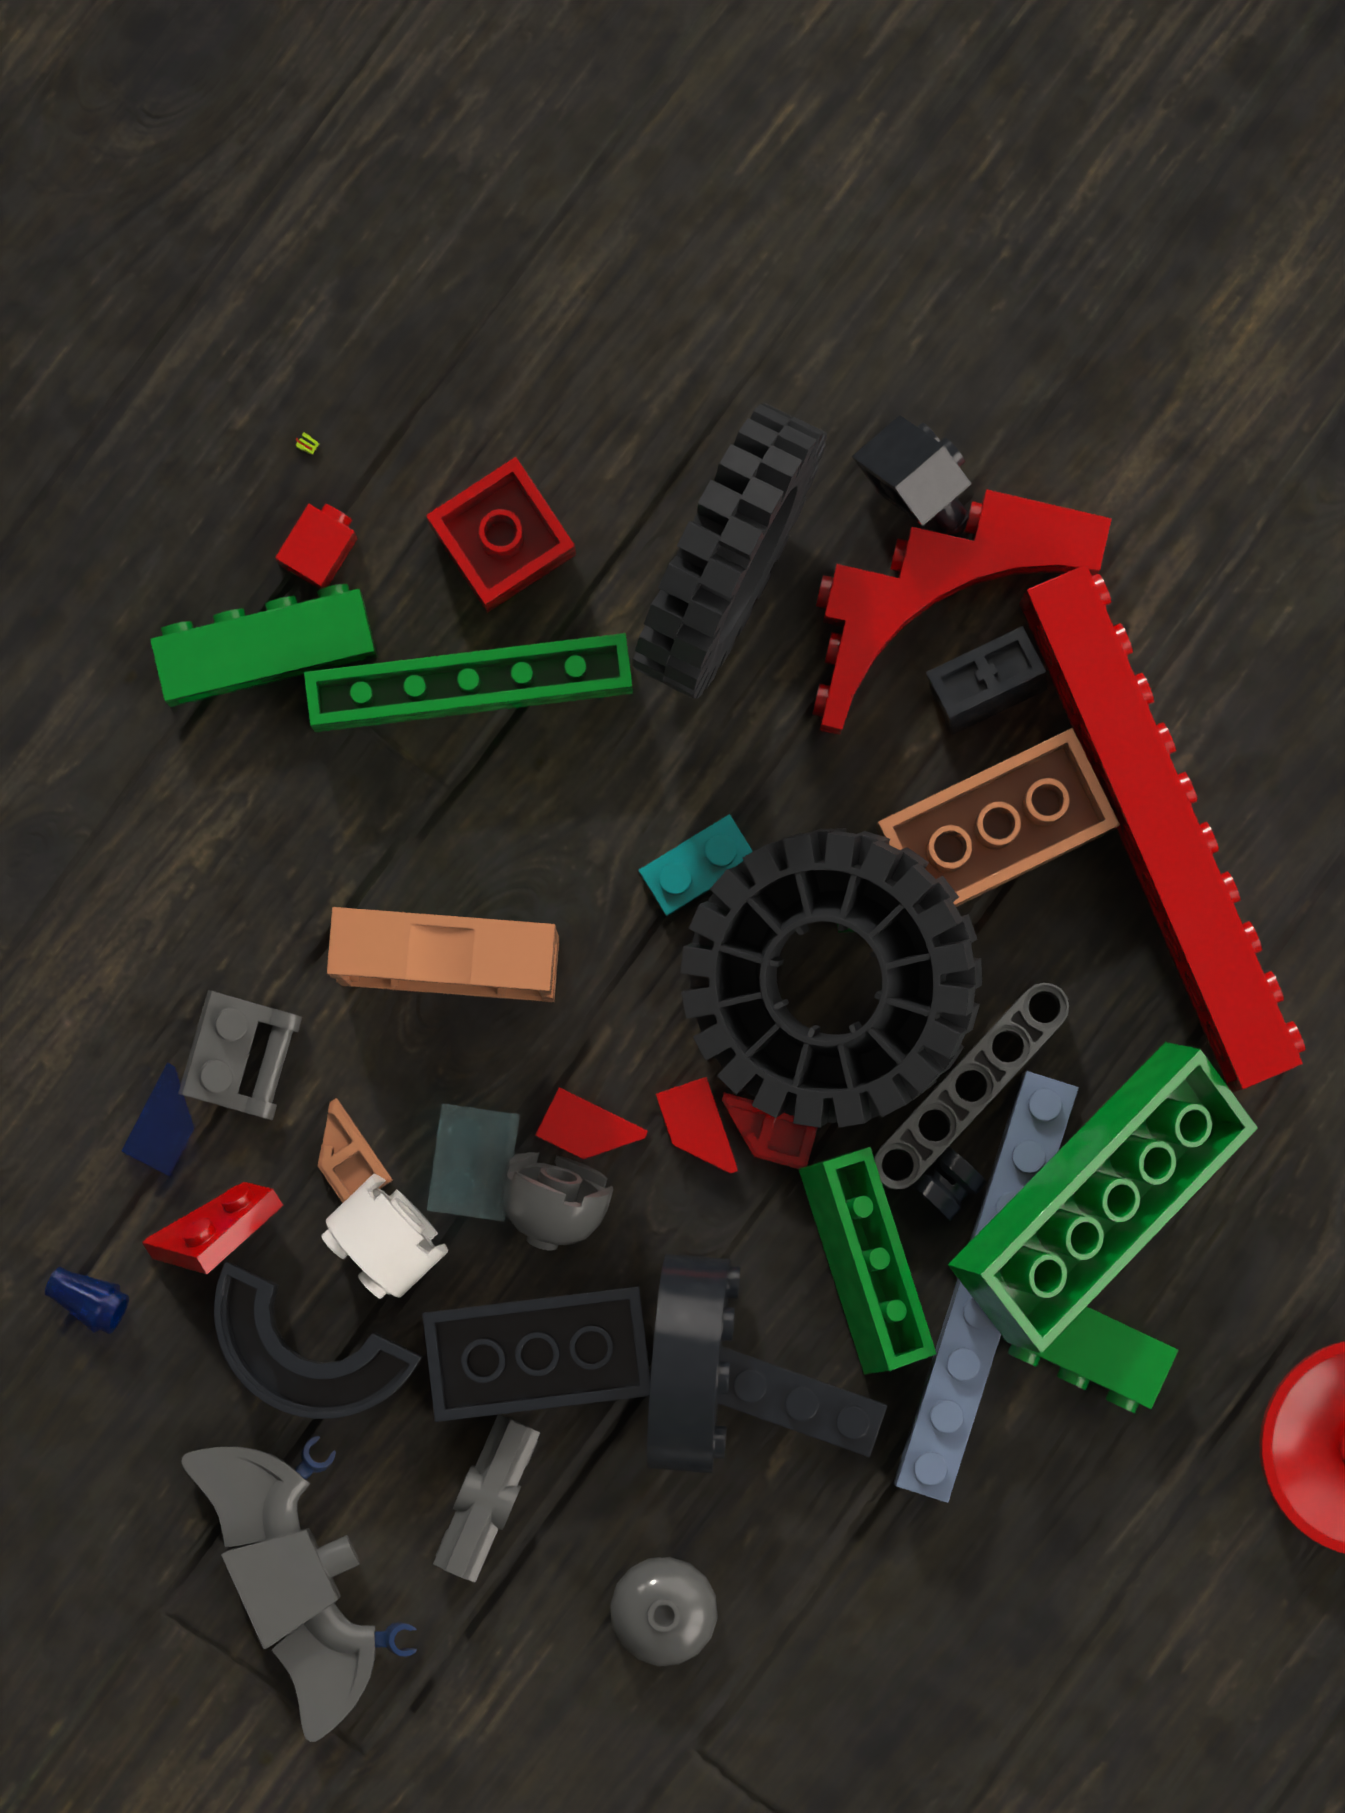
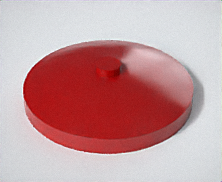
[1260,1341,1345,1554]

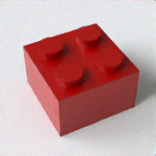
[426,457,576,613]

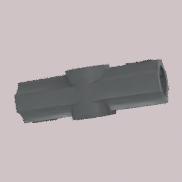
[433,1414,540,1582]

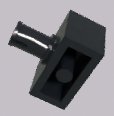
[852,415,971,535]

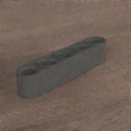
[873,983,1069,1190]

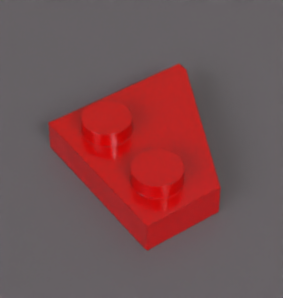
[142,1182,283,1274]

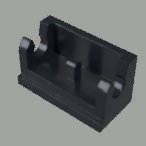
[926,626,1048,735]

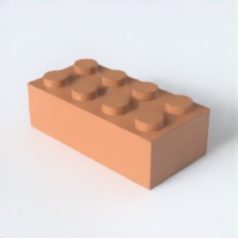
[875,728,1120,907]

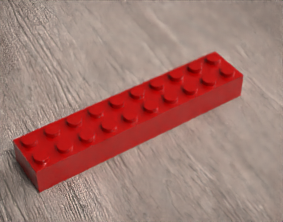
[1019,564,1306,1093]

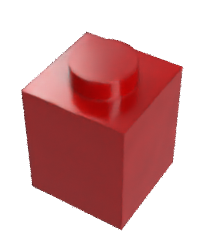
[275,503,358,590]

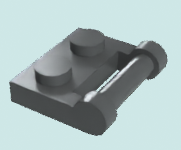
[178,990,302,1120]

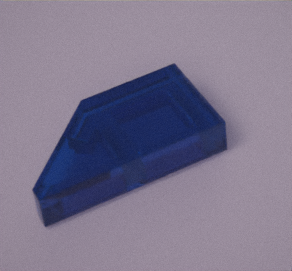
[122,1063,196,1176]

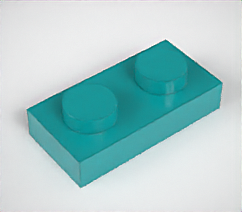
[639,814,753,917]

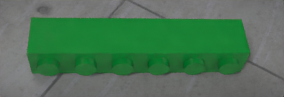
[304,633,633,732]

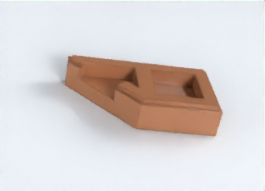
[318,1098,393,1203]

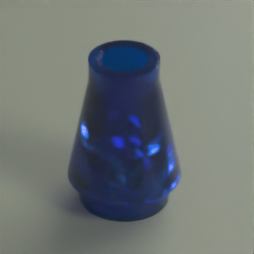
[45,1267,129,1334]

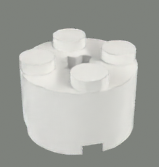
[321,1174,448,1299]

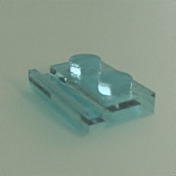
[427,1104,520,1221]

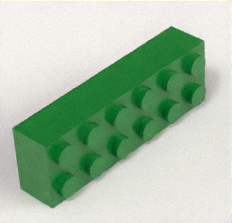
[948,1042,1258,1353]

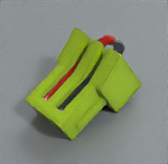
[296,432,319,455]

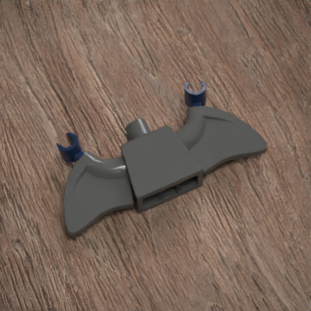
[182,1436,417,1742]

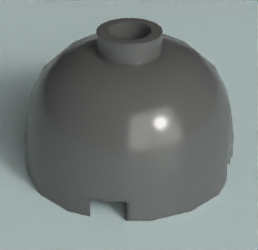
[502,1152,613,1250]
[610,1557,718,1666]

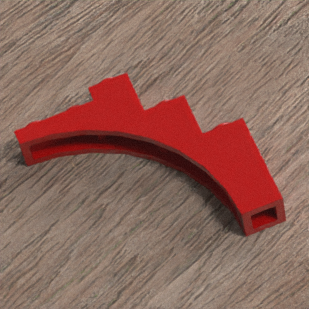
[812,489,1112,735]

